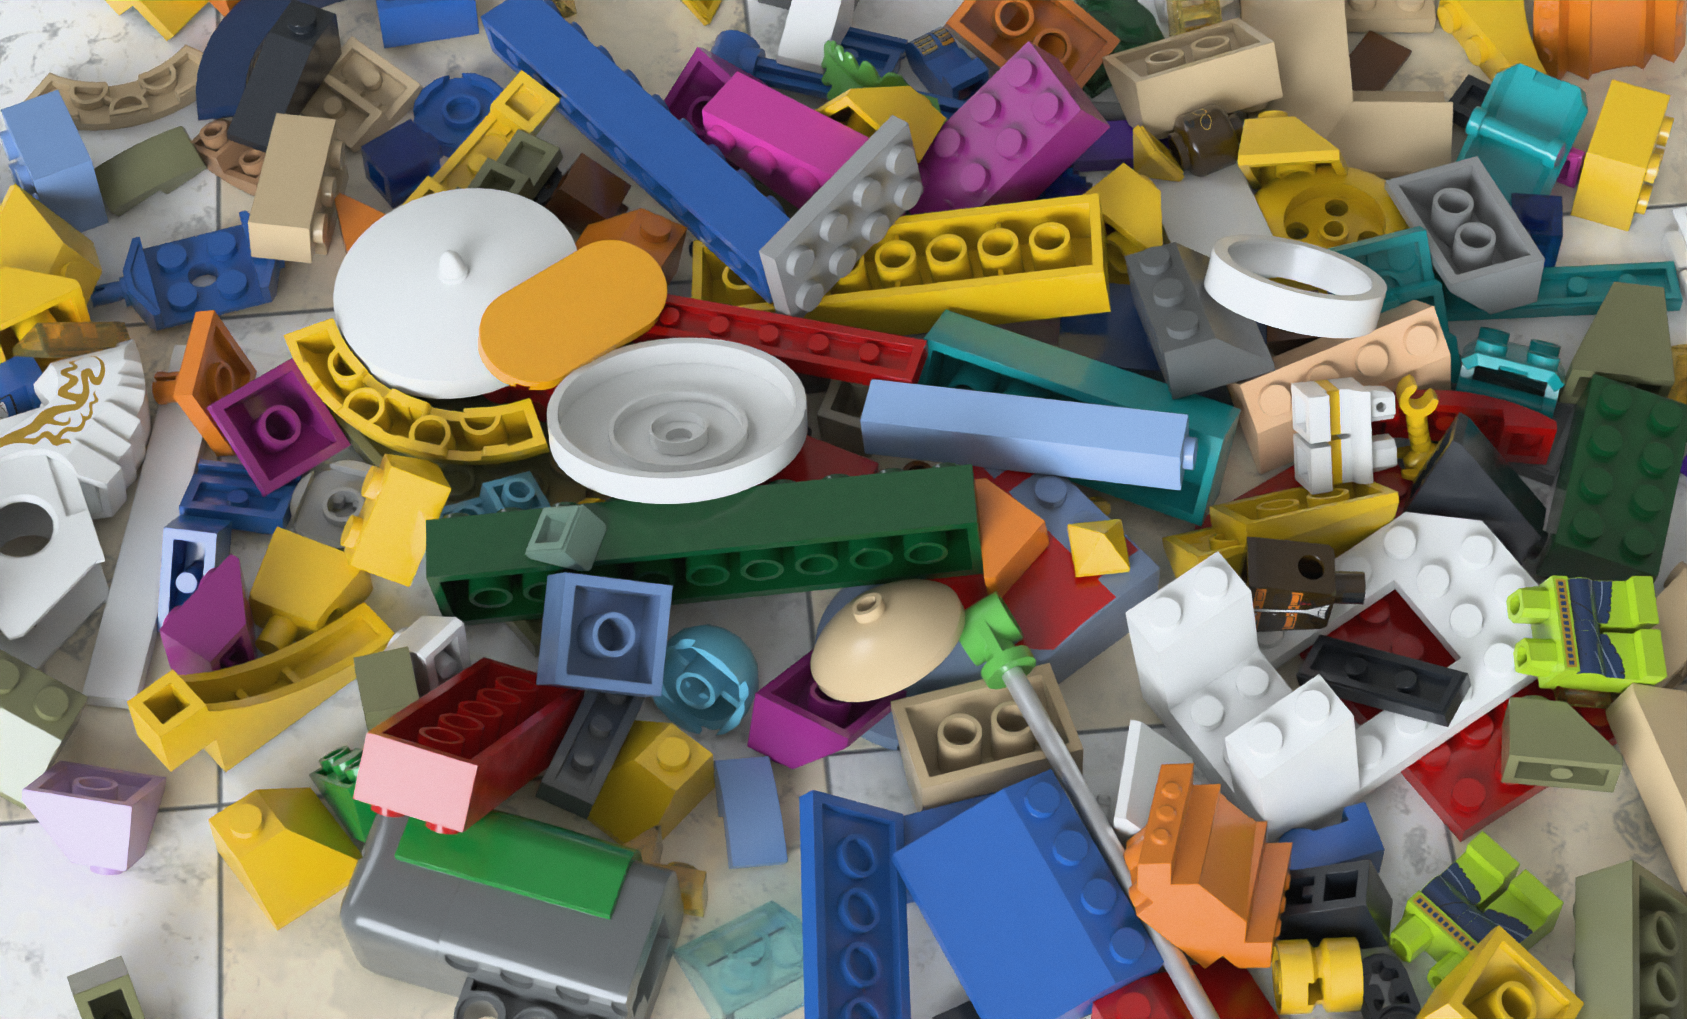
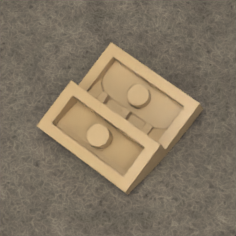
[300,36,423,153]

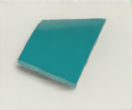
[1328,226,1462,384]

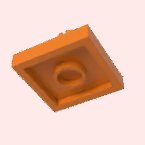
[152,310,257,457]

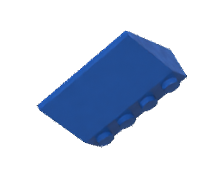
[891,769,1164,1019]

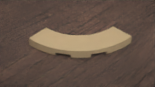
[24,44,203,131]

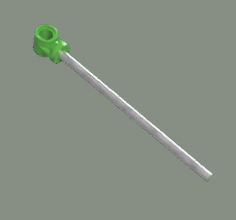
[959,591,1220,1019]

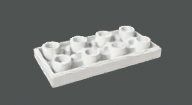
[1150,161,1276,279]

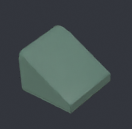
[525,505,607,571]

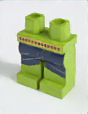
[1506,575,1667,693]
[1388,831,1564,990]

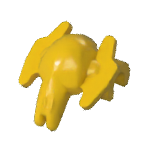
[1396,374,1439,481]

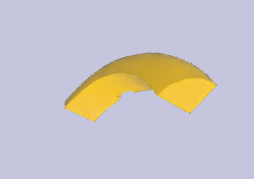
[283,318,550,465]

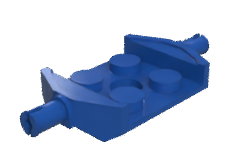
[91,210,315,331]

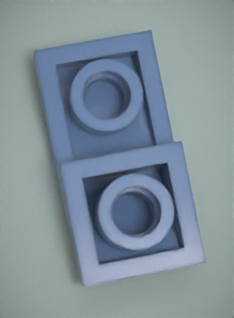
[714,756,788,869]

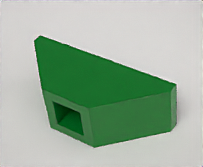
[309,746,377,843]

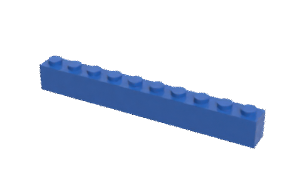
[481,0,790,304]

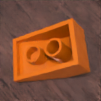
[943,0,1121,89]

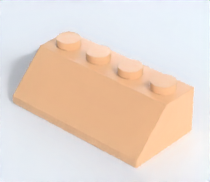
[1227,300,1451,475]

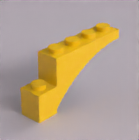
[1437,0,1548,81]
[127,602,395,772]

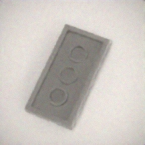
[759,115,924,318]

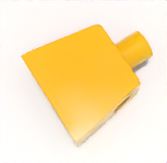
[249,526,373,655]

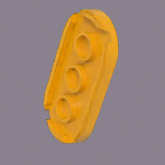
[478,240,667,390]

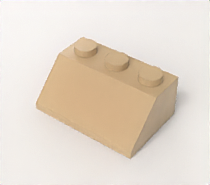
[1102,17,1283,139]
[891,663,1084,812]

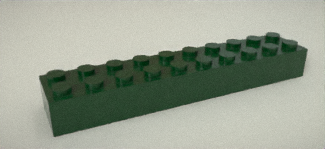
[426,462,984,626]

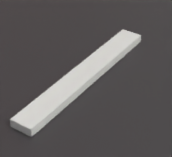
[82,345,207,709]

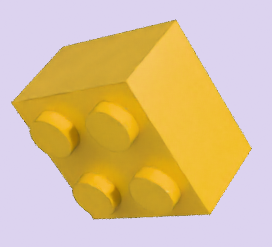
[1570,79,1674,232]

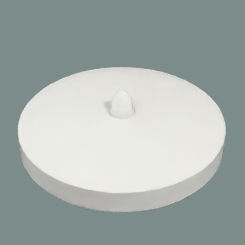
[333,188,577,399]
[547,337,808,504]

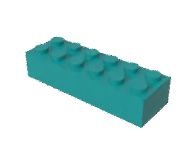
[917,310,1241,526]

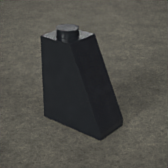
[1402,412,1548,566]

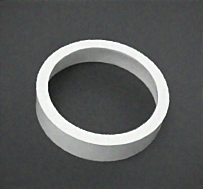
[1204,234,1387,338]

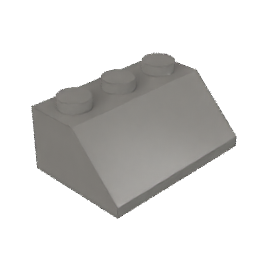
[1384,156,1545,314]

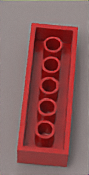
[353,657,585,834]

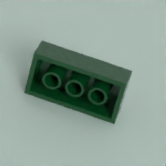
[1536,374,1687,584]

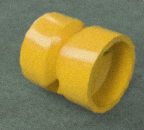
[1272,937,1363,1015]

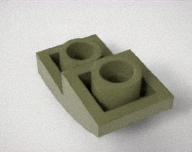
[94,126,208,217]

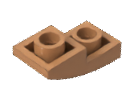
[192,118,266,196]

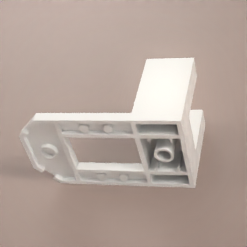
[1125,512,1539,843]

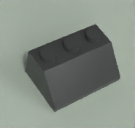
[1125,242,1275,400]

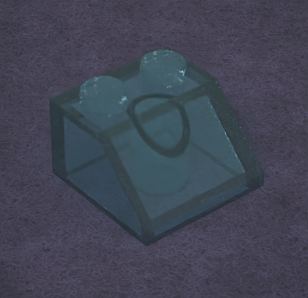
[673,900,804,1019]

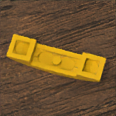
[402,70,560,205]

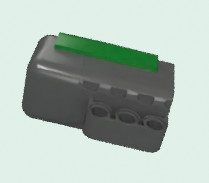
[339,809,684,1019]

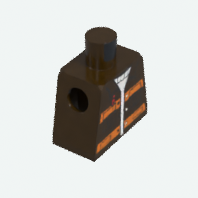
[1238,537,1366,632]

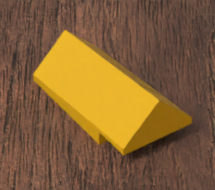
[1162,481,1399,579]

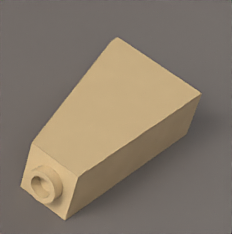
[1605,683,1687,894]

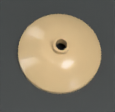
[810,579,965,702]

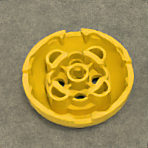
[1254,165,1409,294]

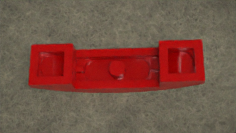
[1371,389,1557,465]

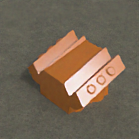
[1533,0,1687,80]
[1123,763,1293,969]

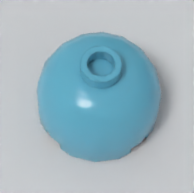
[652,624,759,735]

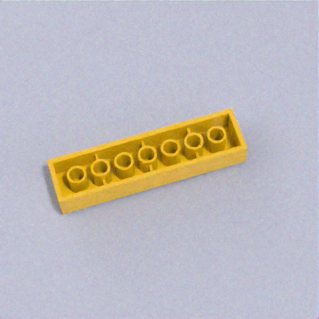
[691,193,1111,336]

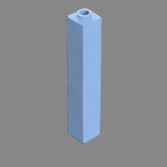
[860,379,1198,490]

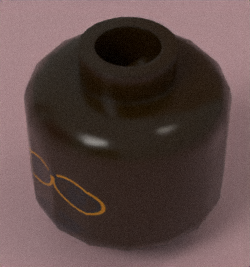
[1167,104,1243,177]

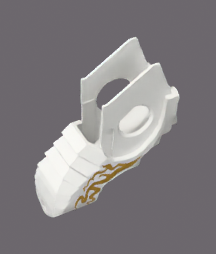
[0,339,152,670]

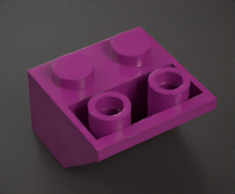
[159,554,258,675]

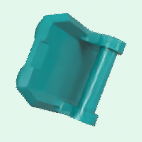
[1456,63,1588,227]
[1456,327,1565,419]

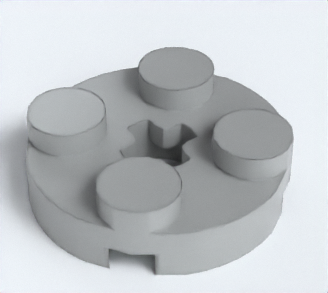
[290,460,372,551]

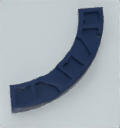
[196,0,345,121]

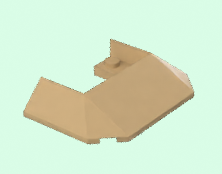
[1239,0,1453,178]

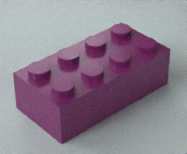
[908,41,1110,215]

